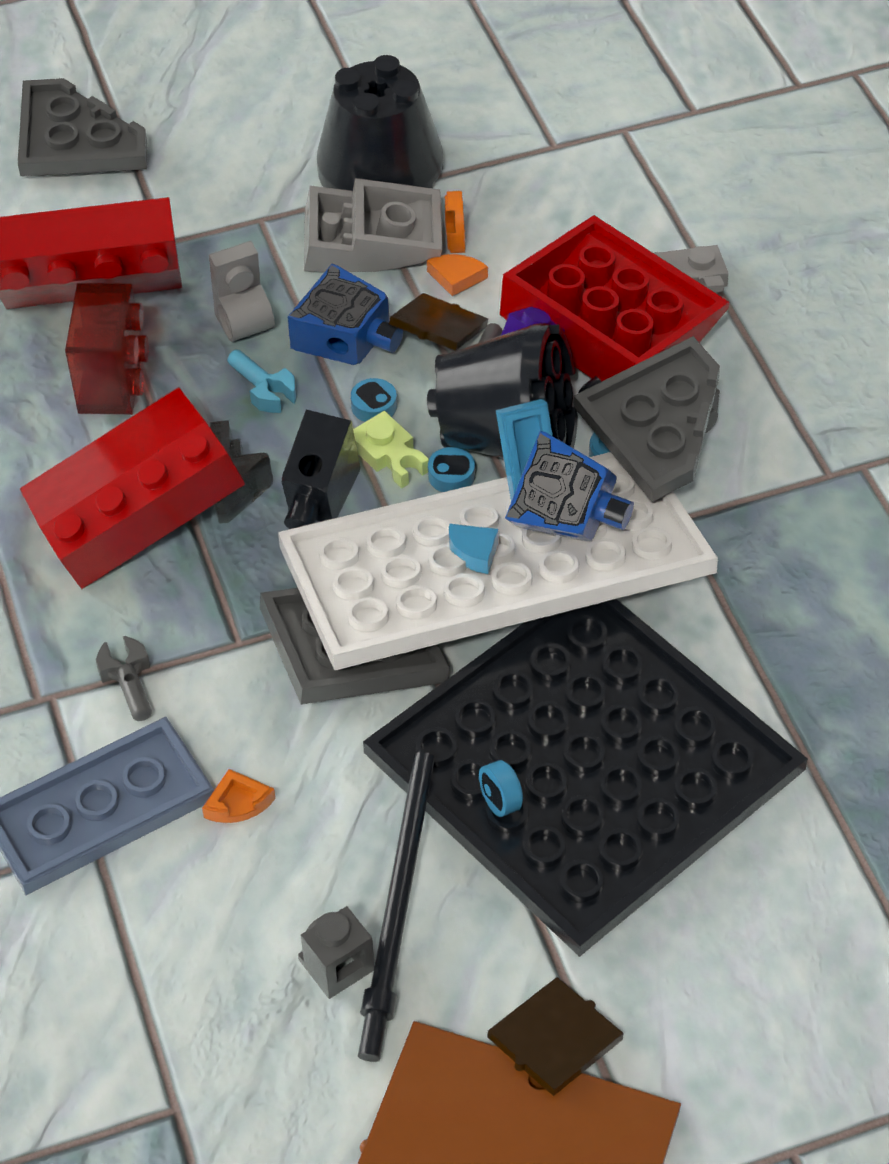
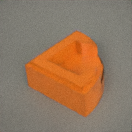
[445,191,465,253]
[427,254,488,296]
[202,769,275,823]

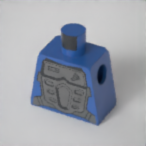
[287,263,403,365]
[505,431,634,541]

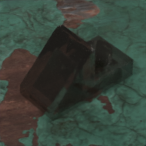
[210,420,273,524]

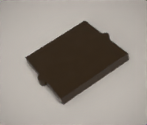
[389,293,489,351]
[487,977,624,1096]

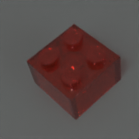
[65,283,149,415]

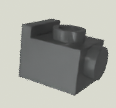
[298,906,374,999]

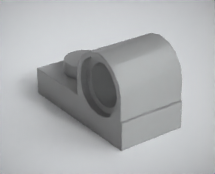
[209,241,275,342]

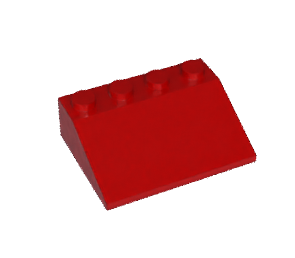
[0,197,182,309]
[499,215,730,382]
[19,387,245,590]

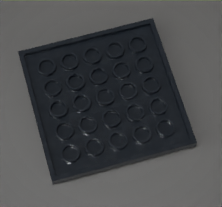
[363,599,808,957]

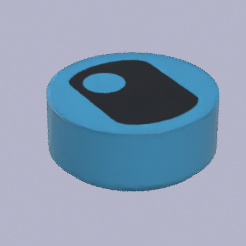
[351,378,397,422]
[428,447,475,492]
[479,760,523,817]

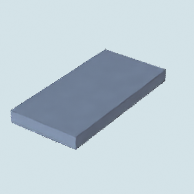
[0,716,214,895]

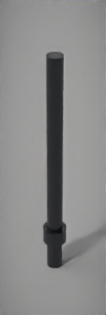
[358,752,435,1062]

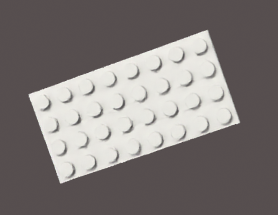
[278,452,718,671]

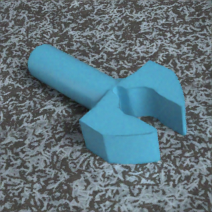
[227,349,296,413]

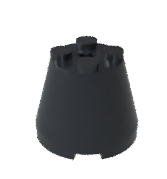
[317,55,443,191]
[427,323,578,458]

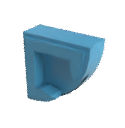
[449,524,499,574]

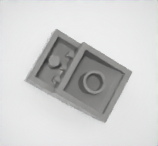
[304,178,442,273]

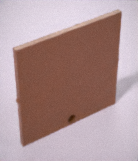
[358,1021,681,1164]

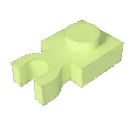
[353,411,429,489]

